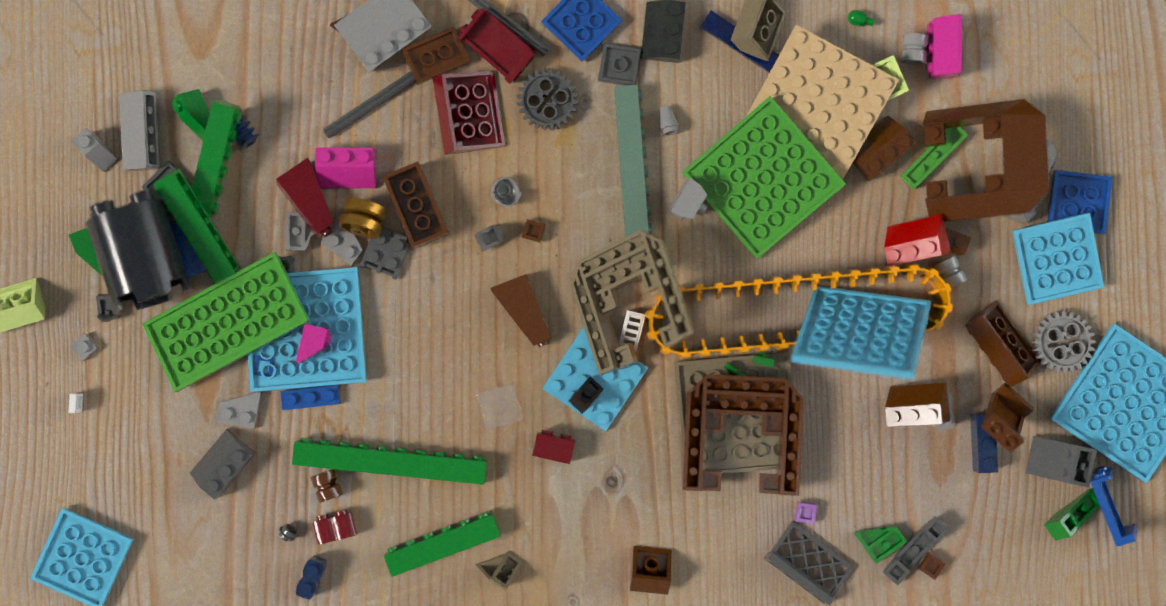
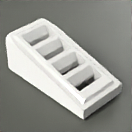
[619,310,645,352]

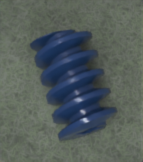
[235,108,259,151]

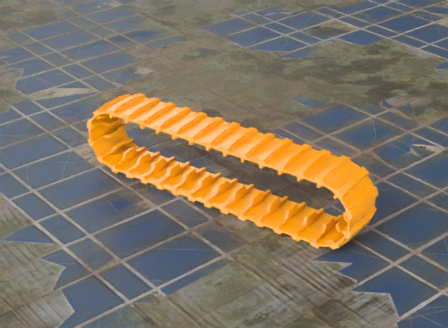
[645,264,953,359]

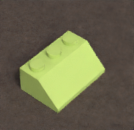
[0,278,46,333]

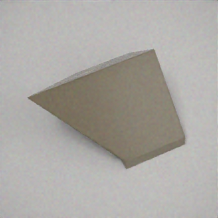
[475,551,523,591]

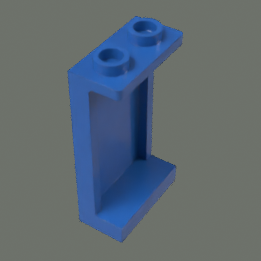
[1090,466,1138,547]

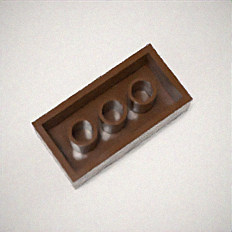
[382,161,450,249]

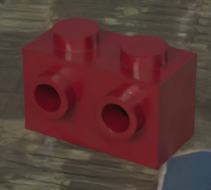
[532,429,575,464]

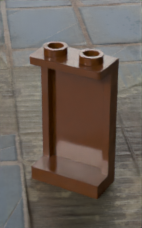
[981,383,1034,453]

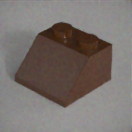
[630,546,672,595]

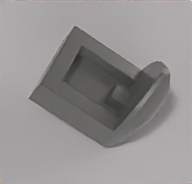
[474,225,504,252]
[96,294,119,322]

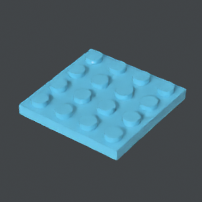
[1012,212,1104,305]
[542,327,648,431]
[30,507,134,606]

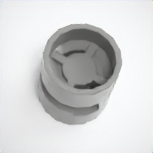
[901,33,929,65]
[933,255,967,288]

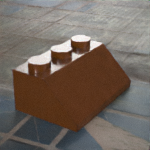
[853,116,917,182]
[885,382,951,427]

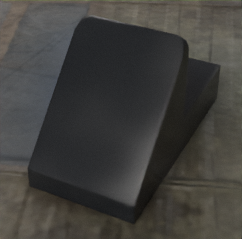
[568,376,604,414]

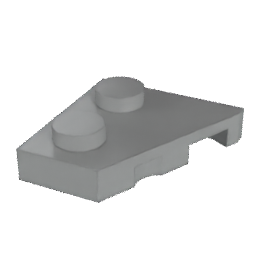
[321,213,364,266]

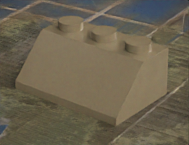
[731,0,786,61]

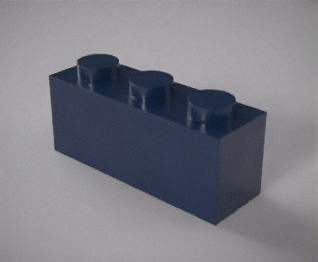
[970,413,998,473]

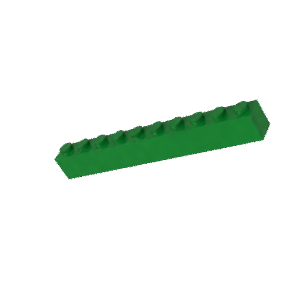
[292,438,488,485]

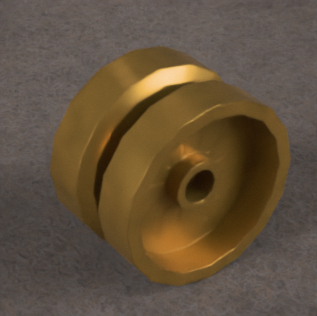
[338,197,387,239]

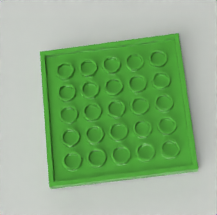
[682,96,846,259]

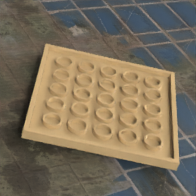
[746,25,899,180]

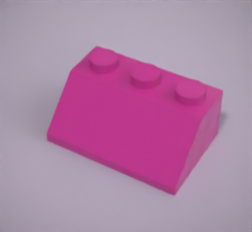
[926,14,962,79]
[315,147,377,189]

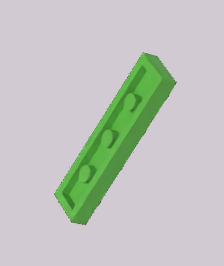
[900,127,968,190]

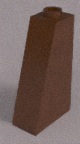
[490,274,552,347]

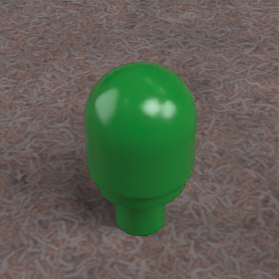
[847,10,875,27]

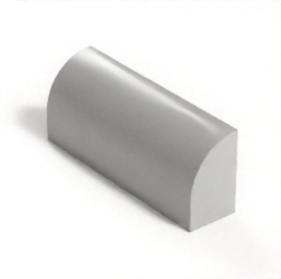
[119,90,160,171]

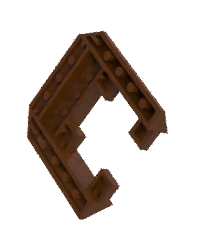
[923,99,1050,222]
[682,374,804,496]

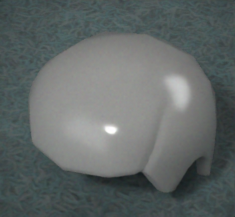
[491,177,521,206]

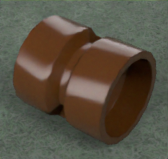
[310,469,343,503]

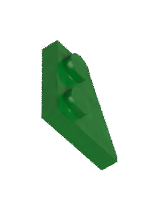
[854,525,907,564]

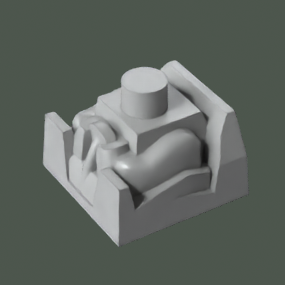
[666,178,707,220]

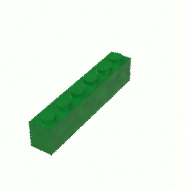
[192,99,242,218]
[153,168,240,283]
[384,511,501,577]

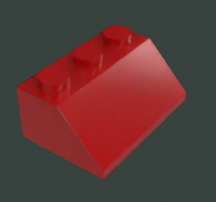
[884,214,951,266]

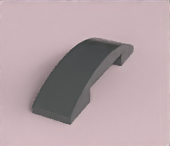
[883,516,950,585]

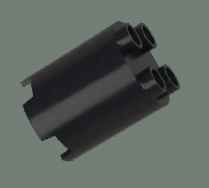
[85,189,192,314]

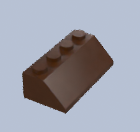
[965,300,1041,387]

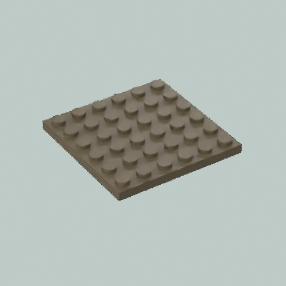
[674,352,792,474]

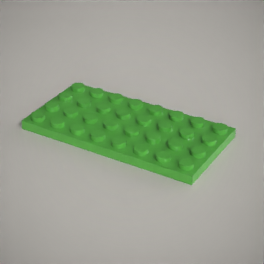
[142,252,310,392]

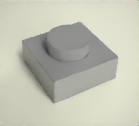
[70,334,99,361]

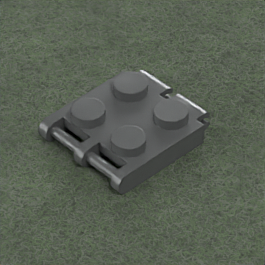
[360,227,410,280]

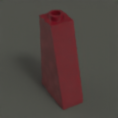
[276,158,334,238]

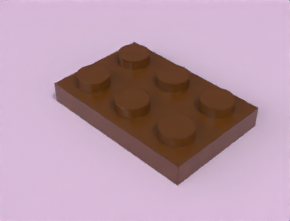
[401,27,470,85]

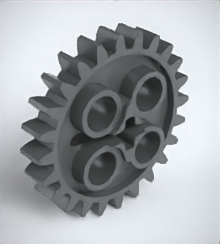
[517,68,579,131]

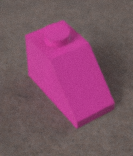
[296,324,332,363]

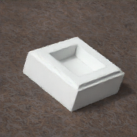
[68,393,83,413]

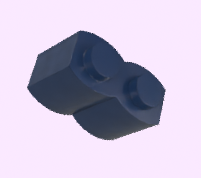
[296,555,327,600]

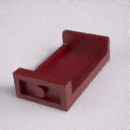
[458,8,538,84]

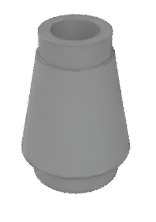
[660,106,679,136]

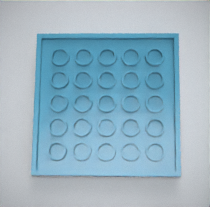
[248,267,367,392]
[792,286,931,380]
[1049,324,1166,483]

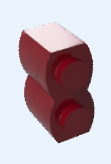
[313,509,357,545]

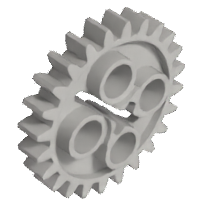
[1031,311,1096,373]

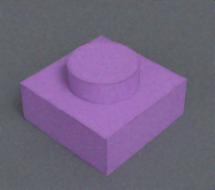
[795,501,817,524]

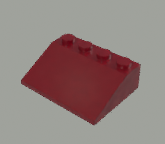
[433,71,506,155]

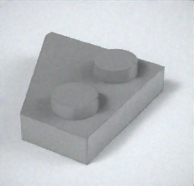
[286,212,314,251]
[216,392,262,429]

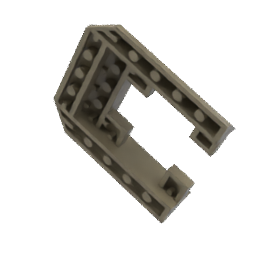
[571,230,695,375]

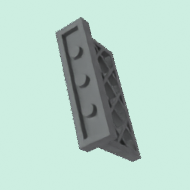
[764,521,854,605]

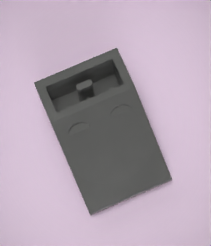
[1025,436,1097,488]

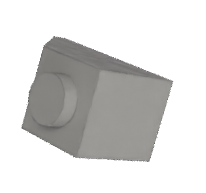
[72,129,119,172]

